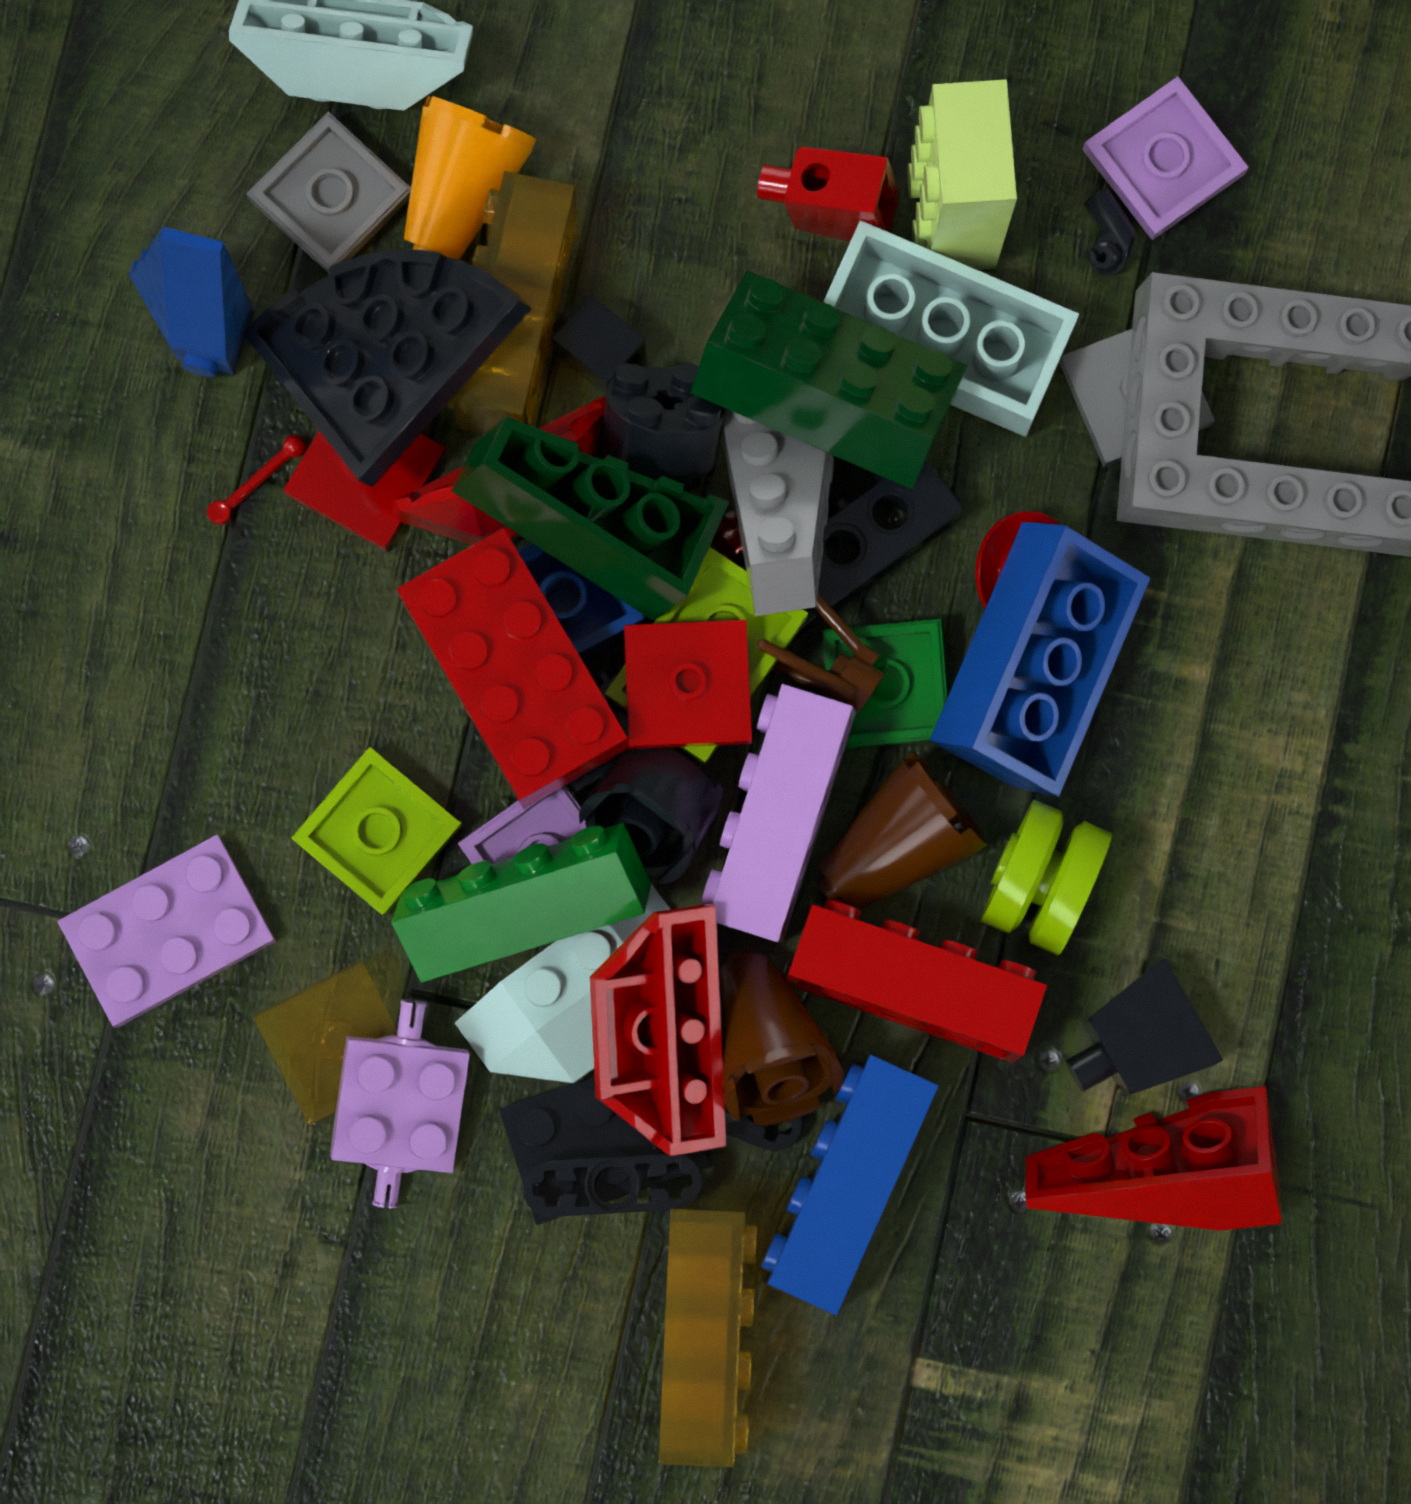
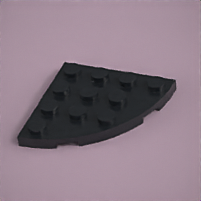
[243,249,532,487]

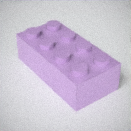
[701,684,856,942]

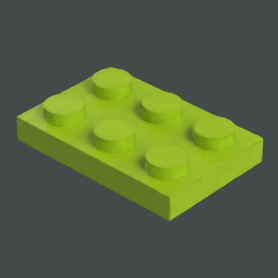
[605,547,808,765]

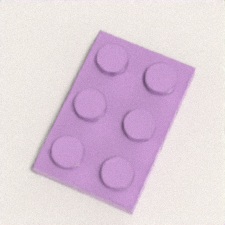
[57,834,276,1029]

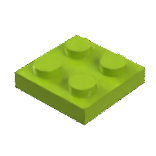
[291,747,462,918]

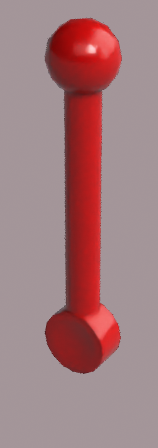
[207,435,306,526]

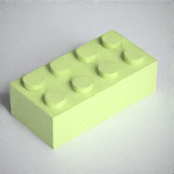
[907,79,1017,270]

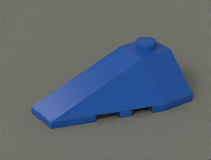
[129,226,253,378]

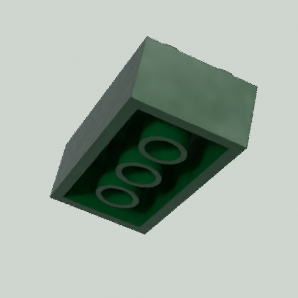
[690,270,968,490]

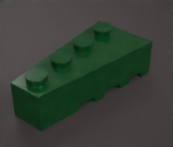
[452,416,729,621]

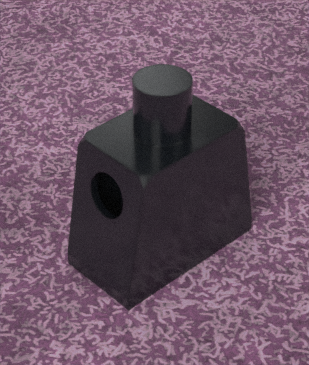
[1065,959,1223,1097]

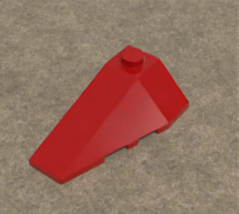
[1025,1086,1282,1231]

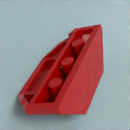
[391,395,606,545]
[589,904,726,1156]

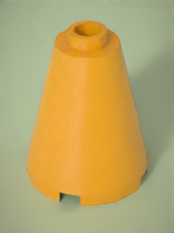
[404,96,537,260]

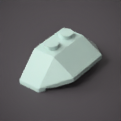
[229,0,473,111]
[455,884,671,1084]

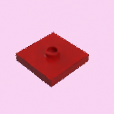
[283,431,446,552]
[624,620,752,749]

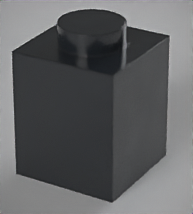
[552,295,646,395]

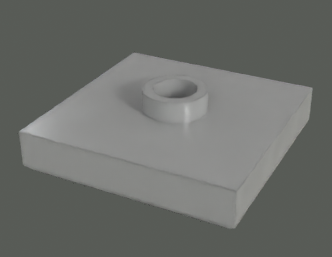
[246,112,411,275]
[1059,329,1215,468]

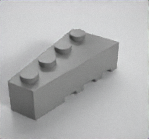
[721,408,834,616]

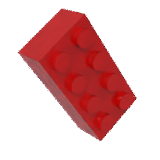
[397,527,629,810]
[786,900,1047,1063]

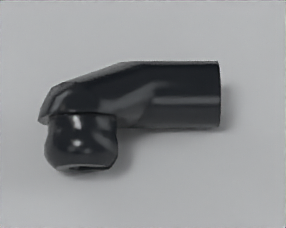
[1084,188,1136,276]

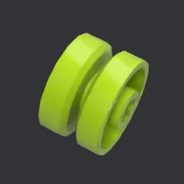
[980,799,1112,956]

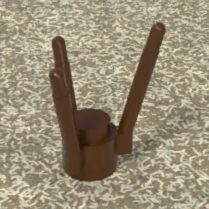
[757,593,885,714]

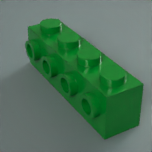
[391,823,651,982]

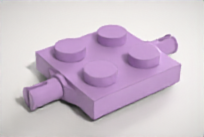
[330,999,470,1208]

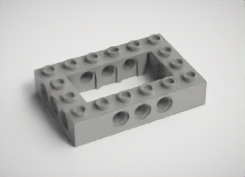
[1116,272,1411,557]

